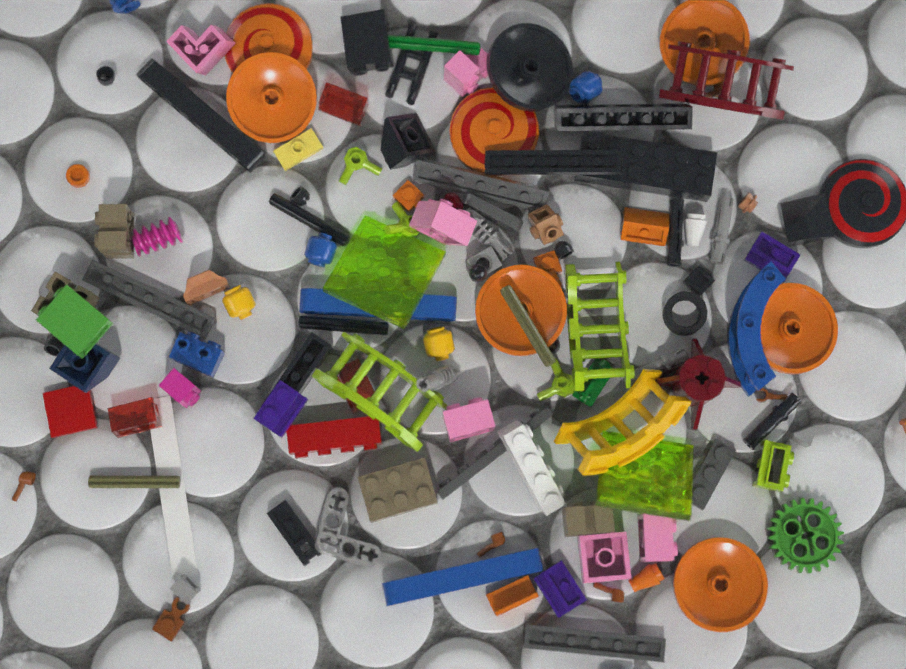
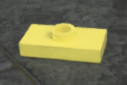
[273,128,323,171]

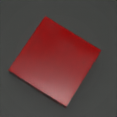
[42,386,98,438]

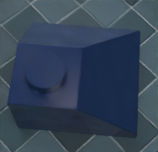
[49,343,120,393]

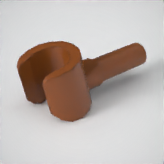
[706,82,723,98]
[756,388,788,403]
[12,471,36,502]
[477,532,505,558]
[593,582,624,603]

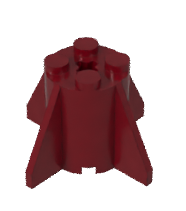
[655,338,741,430]

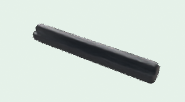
[269,193,350,246]
[298,316,389,335]

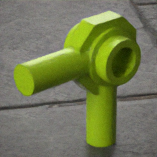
[339,147,382,185]
[385,202,419,237]
[537,358,575,402]

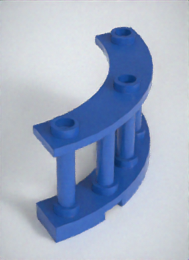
[727,261,786,397]

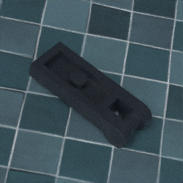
[266,500,321,566]

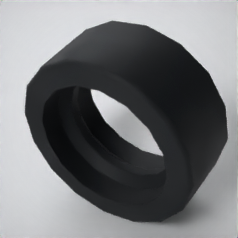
[662,291,708,336]

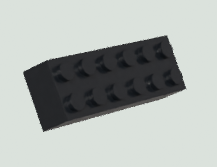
[574,131,717,202]

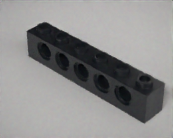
[555,103,693,131]

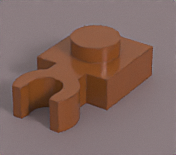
[152,597,191,642]

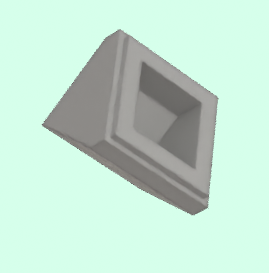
[789,425,816,448]
[170,574,200,604]

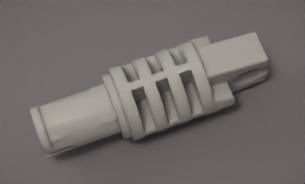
[466,207,513,262]
[416,365,460,392]

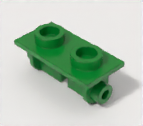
[572,359,612,408]

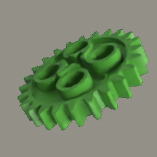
[767,498,844,574]

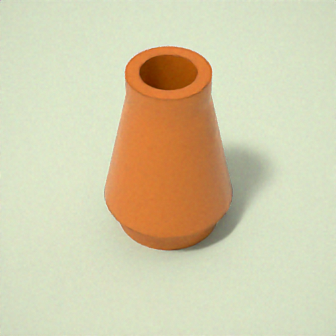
[628,563,665,592]

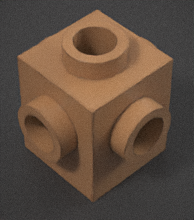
[527,204,564,245]

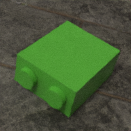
[36,285,114,359]

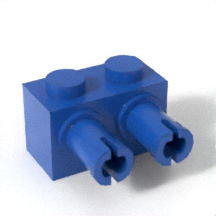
[169,331,225,378]

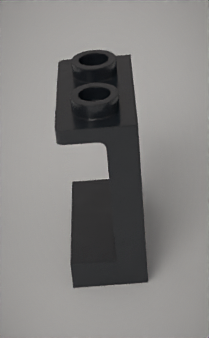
[340,9,394,76]

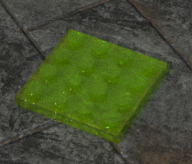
[323,215,446,330]
[595,431,694,521]

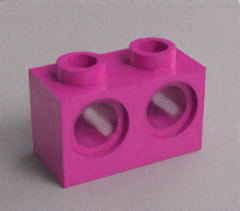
[158,368,201,408]

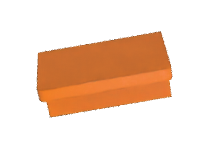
[620,207,669,246]
[486,575,539,616]

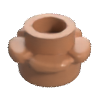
[738,192,758,213]

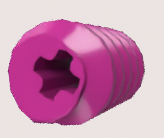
[132,217,183,257]

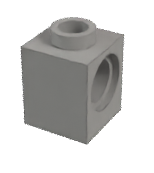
[466,246,502,278]

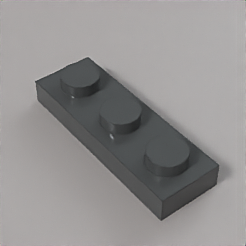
[682,439,736,511]

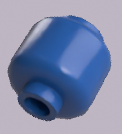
[569,71,603,104]
[304,232,337,268]

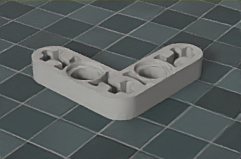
[315,487,382,567]

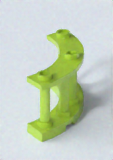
[565,262,635,391]
[311,332,448,452]

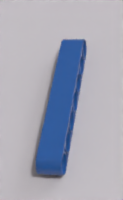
[299,288,457,322]
[382,548,544,606]

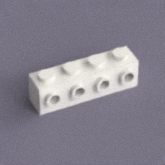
[497,420,566,516]

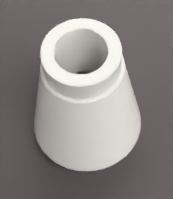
[685,213,707,247]

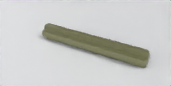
[500,285,556,367]
[88,476,181,488]

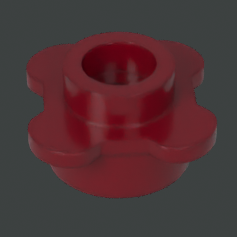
[438,192,463,210]

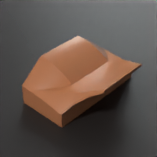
[183,270,231,306]

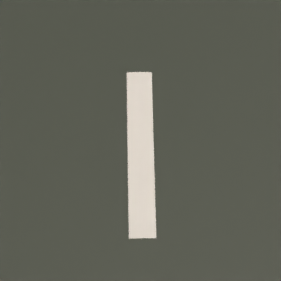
[146,396,198,580]

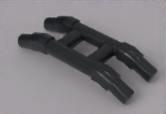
[385,23,439,105]

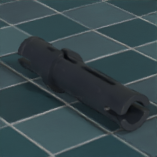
[666,198,684,267]
[743,392,802,450]

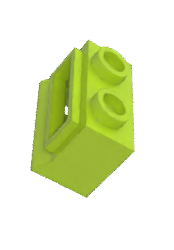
[752,440,794,492]

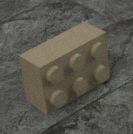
[358,458,438,523]

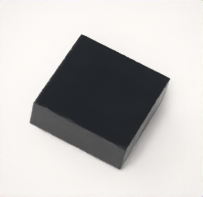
[683,265,715,296]

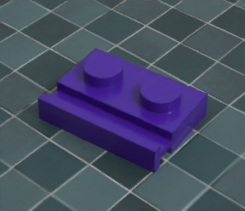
[744,232,801,284]
[253,380,308,438]
[533,560,587,618]

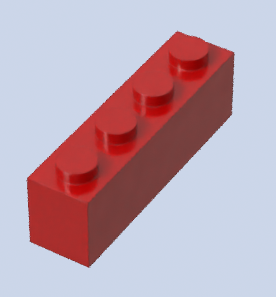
[287,416,382,459]

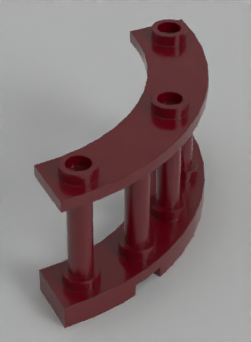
[658,41,794,120]

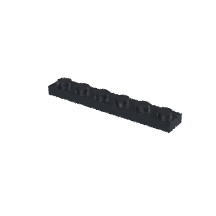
[485,150,622,175]

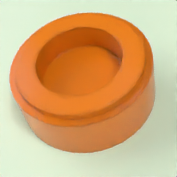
[66,164,90,188]

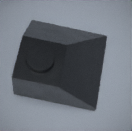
[380,113,436,170]
[781,193,835,247]

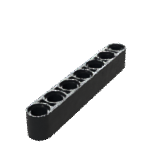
[136,58,266,173]

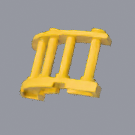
[553,369,691,475]

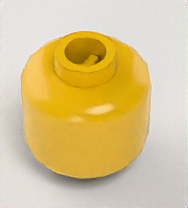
[222,285,256,320]
[423,326,455,361]

